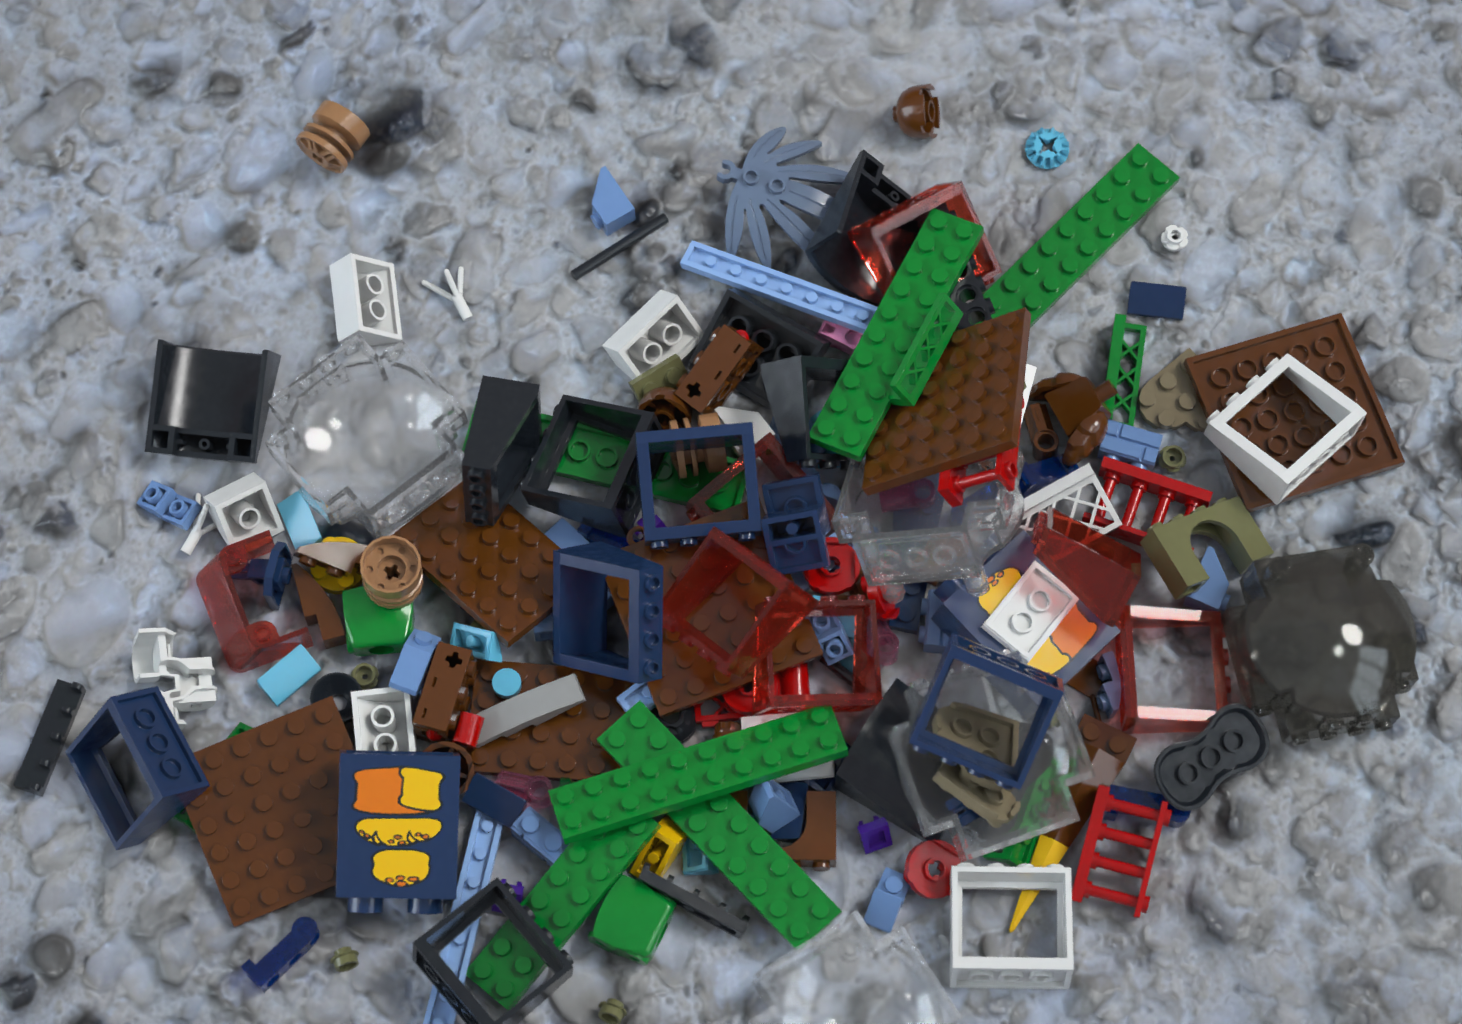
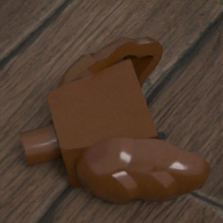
[1028,372,1118,466]

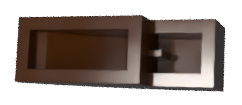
[291,563,347,649]

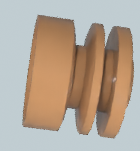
[296,100,370,173]
[669,412,728,479]
[360,535,423,609]

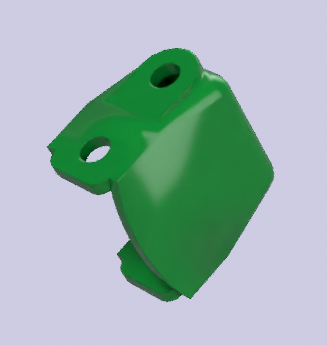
[342,586,415,657]
[588,874,677,966]

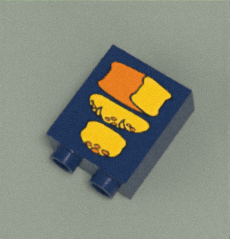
[931,530,1121,720]
[336,750,461,914]

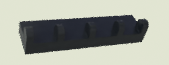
[14,679,86,797]
[636,862,750,939]

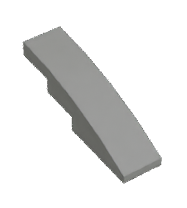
[476,674,586,748]

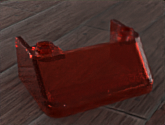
[196,530,314,673]

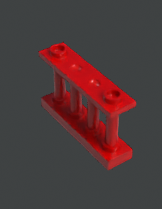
[938,398,1025,508]
[1081,456,1213,550]
[1072,784,1172,918]

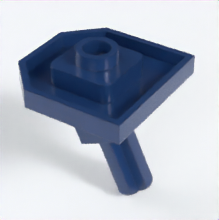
[228,541,293,611]

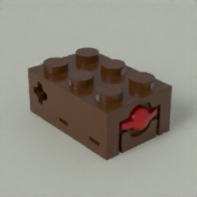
[674,324,764,414]
[412,641,479,743]

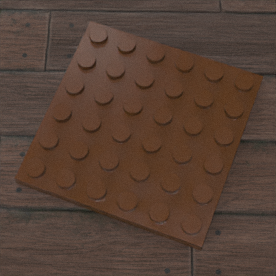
[862,307,1031,496]
[1184,313,1405,513]
[605,499,823,718]
[185,696,354,928]

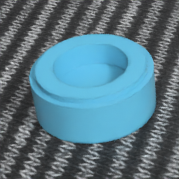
[492,668,522,699]

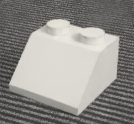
[203,472,284,555]

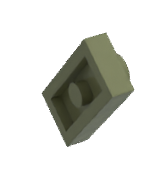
[628,354,688,403]

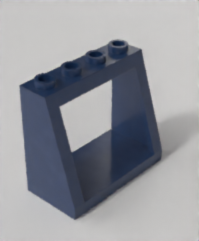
[635,422,762,550]
[553,541,663,684]
[909,633,1064,790]
[65,686,210,851]

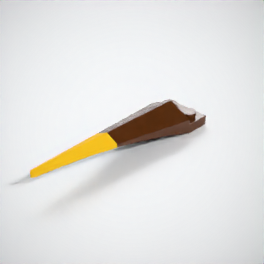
[1009,713,1137,933]

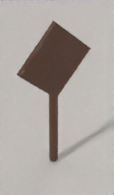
[1066,659,1105,721]

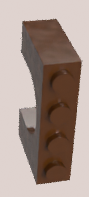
[729,791,836,871]

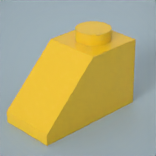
[630,815,688,877]

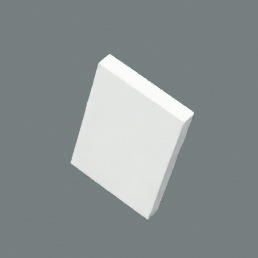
[981,561,1080,664]

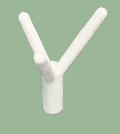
[421,266,473,322]
[181,493,217,555]

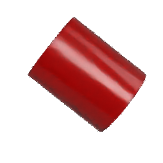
[452,711,485,748]

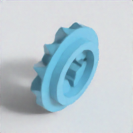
[1025,127,1069,169]

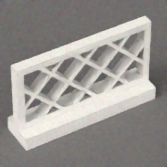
[988,463,1123,562]

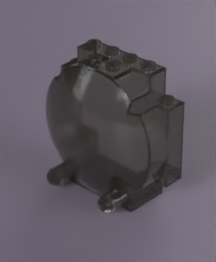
[1220,543,1419,745]

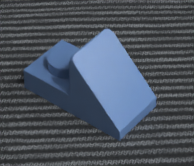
[863,867,910,934]

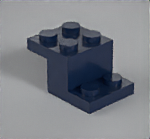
[761,473,831,576]

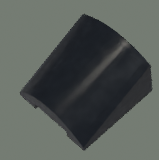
[805,150,935,307]
[144,339,281,464]
[835,678,954,841]

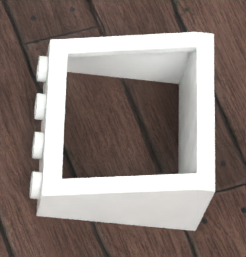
[1204,353,1367,505]
[950,863,1074,989]

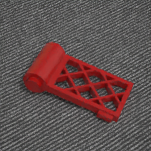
[694,662,811,729]

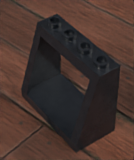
[761,355,867,472]
[461,375,542,526]
[520,394,665,538]
[412,877,574,1024]

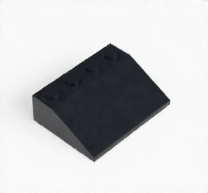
[689,288,832,410]

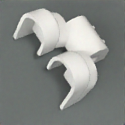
[132,628,217,730]

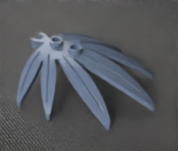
[717,127,848,268]

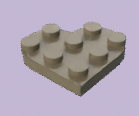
[1138,348,1208,433]
[932,702,1020,791]
[932,762,1021,828]

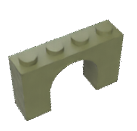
[1140,496,1274,600]

